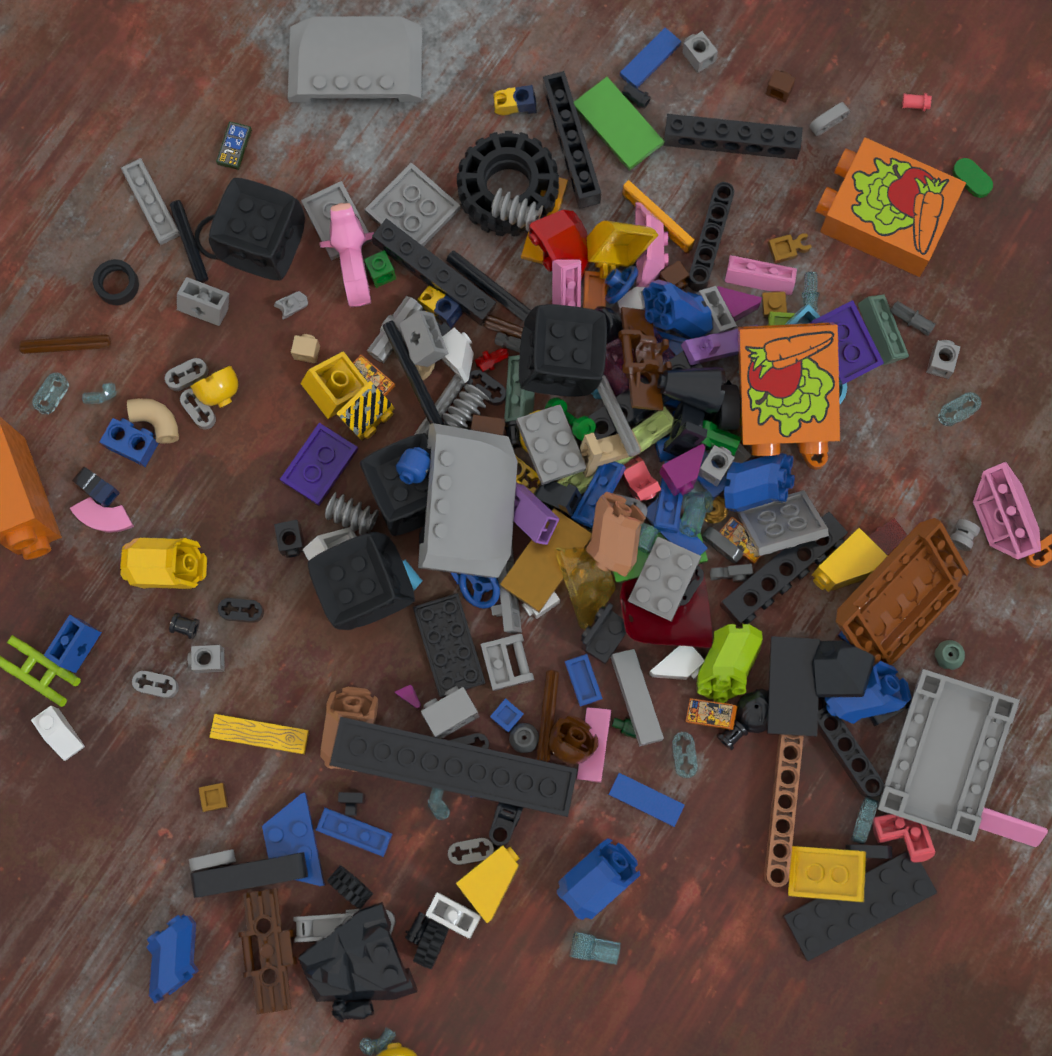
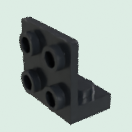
[580,603,626,664]

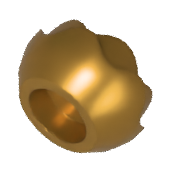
[699,495,728,524]

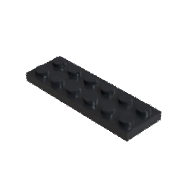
[783,850,937,961]

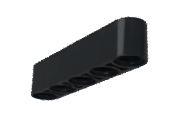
[688,182,734,292]
[817,697,884,798]
[190,852,308,898]

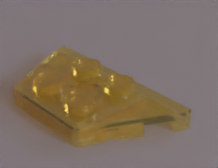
[554,547,616,630]

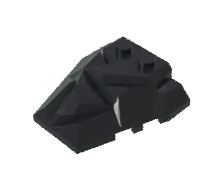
[298,902,418,1002]

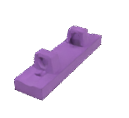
[681,325,758,365]

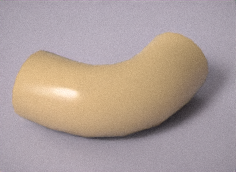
[127,398,179,444]

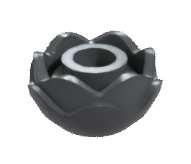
[509,723,539,753]

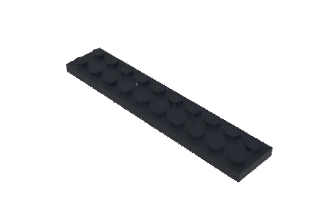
[329,717,577,817]

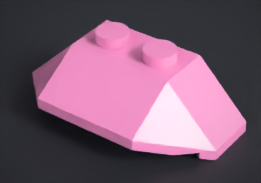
[635,203,668,287]
[973,462,1041,560]

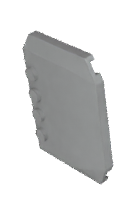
[288,16,423,102]
[418,423,517,578]

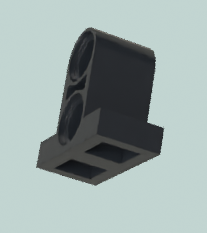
[663,402,708,457]
[534,481,582,523]

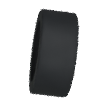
[93,259,139,306]
[716,385,741,430]

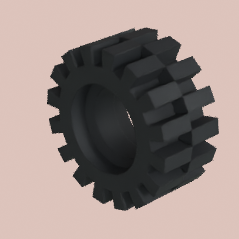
[327,865,373,909]
[413,920,449,970]

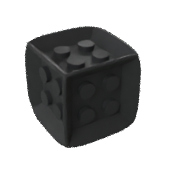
[209,178,305,281]
[519,304,607,397]
[360,433,431,536]
[308,532,415,630]

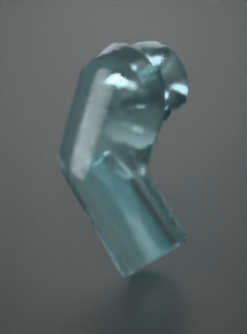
[82,383,117,404]
[428,788,450,820]
[359,1027,397,1056]

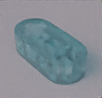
[33,372,69,414]
[938,392,981,426]
[672,732,698,778]
[851,797,878,845]

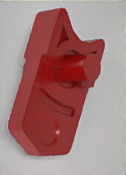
[475,348,509,372]

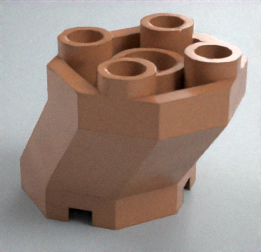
[586,492,646,577]
[321,687,378,772]

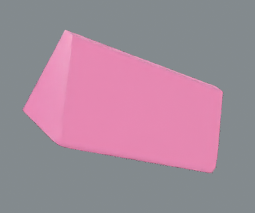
[725,255,797,295]
[552,260,581,307]
[577,708,611,783]
[979,808,1048,847]

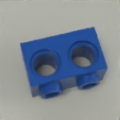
[100,418,159,467]

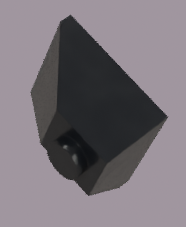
[814,640,875,697]

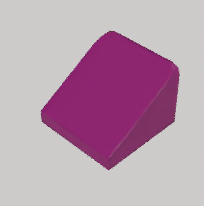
[394,685,422,711]

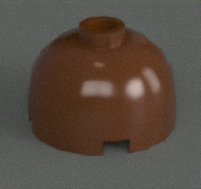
[549,716,598,765]

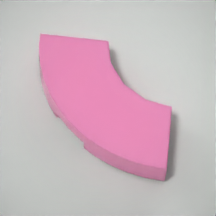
[70,497,134,533]

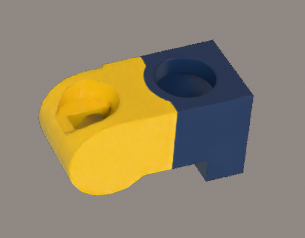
[493,85,537,115]
[417,286,463,328]

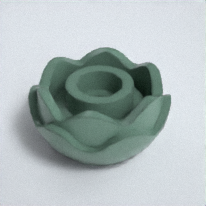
[934,640,965,670]

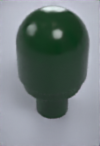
[611,717,637,739]

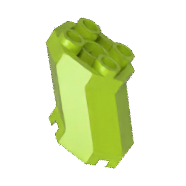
[697,624,763,703]

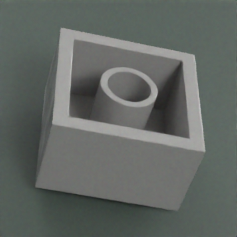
[421,686,480,739]

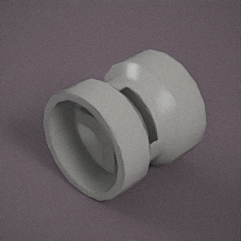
[950,519,980,551]

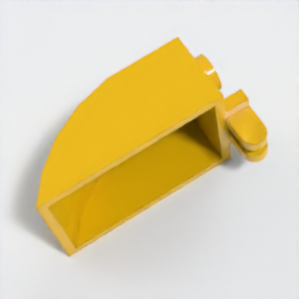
[587,221,658,279]

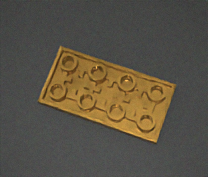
[500,508,592,613]

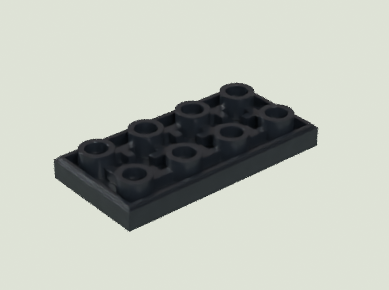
[413,593,486,698]
[767,636,820,737]

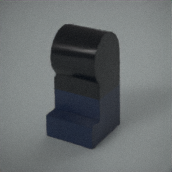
[72,466,120,508]

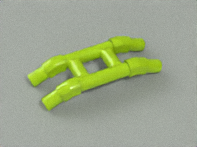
[0,635,81,707]

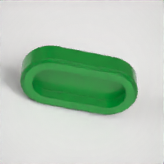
[952,158,993,198]

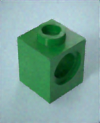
[364,250,396,288]

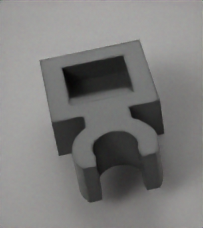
[710,564,753,582]

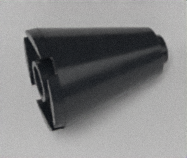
[657,367,726,414]

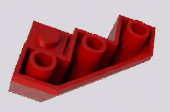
[528,210,590,282]

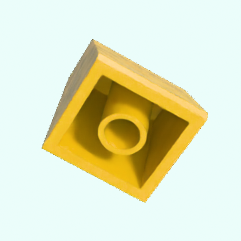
[812,528,887,592]
[456,846,520,923]

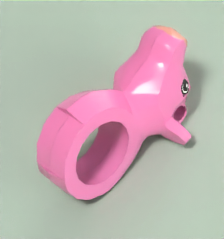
[320,203,375,307]

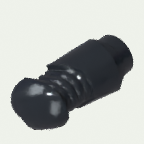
[332,999,374,1023]

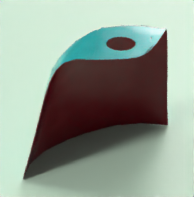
[620,564,713,648]

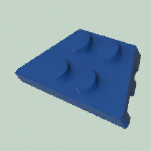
[262,793,325,886]

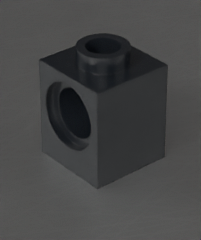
[274,520,305,558]

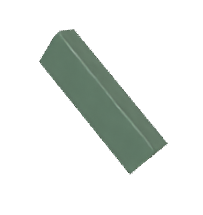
[858,294,909,365]
[504,355,535,422]

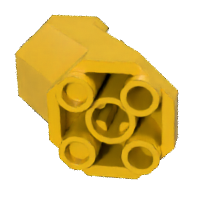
[120,538,207,589]

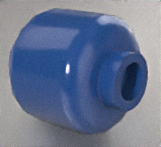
[396,447,430,484]

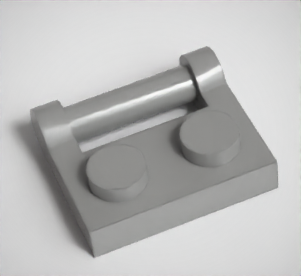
[481,634,534,691]

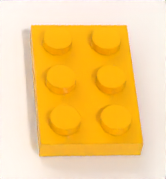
[788,846,866,902]

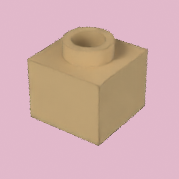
[291,334,320,363]

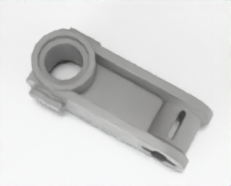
[293,909,360,942]

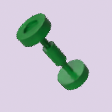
[545,397,596,441]

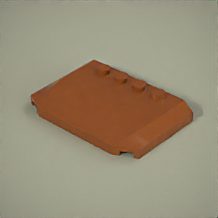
[836,518,969,666]

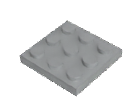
[364,163,461,246]
[738,490,829,556]

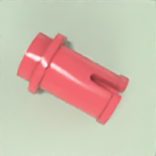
[902,93,931,111]

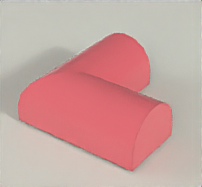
[872,814,935,862]

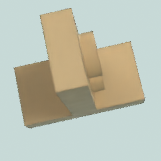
[579,430,642,478]

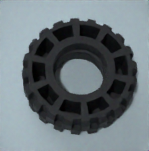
[457,131,559,237]

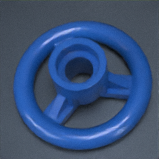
[605,265,638,304]
[459,574,500,609]

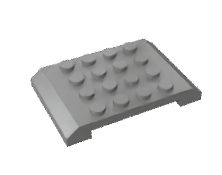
[878,669,1020,842]

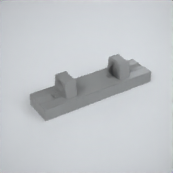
[491,546,522,634]

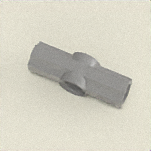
[367,296,423,363]

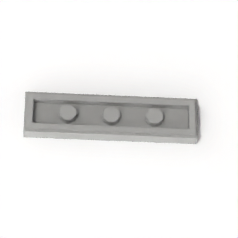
[121,158,180,245]
[611,649,664,746]

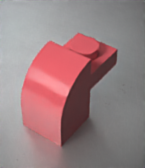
[622,456,661,502]

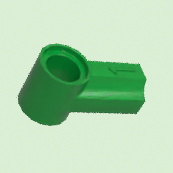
[698,420,741,456]

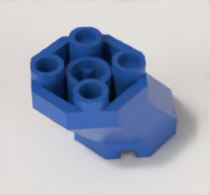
[643,280,713,339]
[724,453,795,512]
[825,661,912,724]
[557,838,641,920]
[147,914,199,1003]

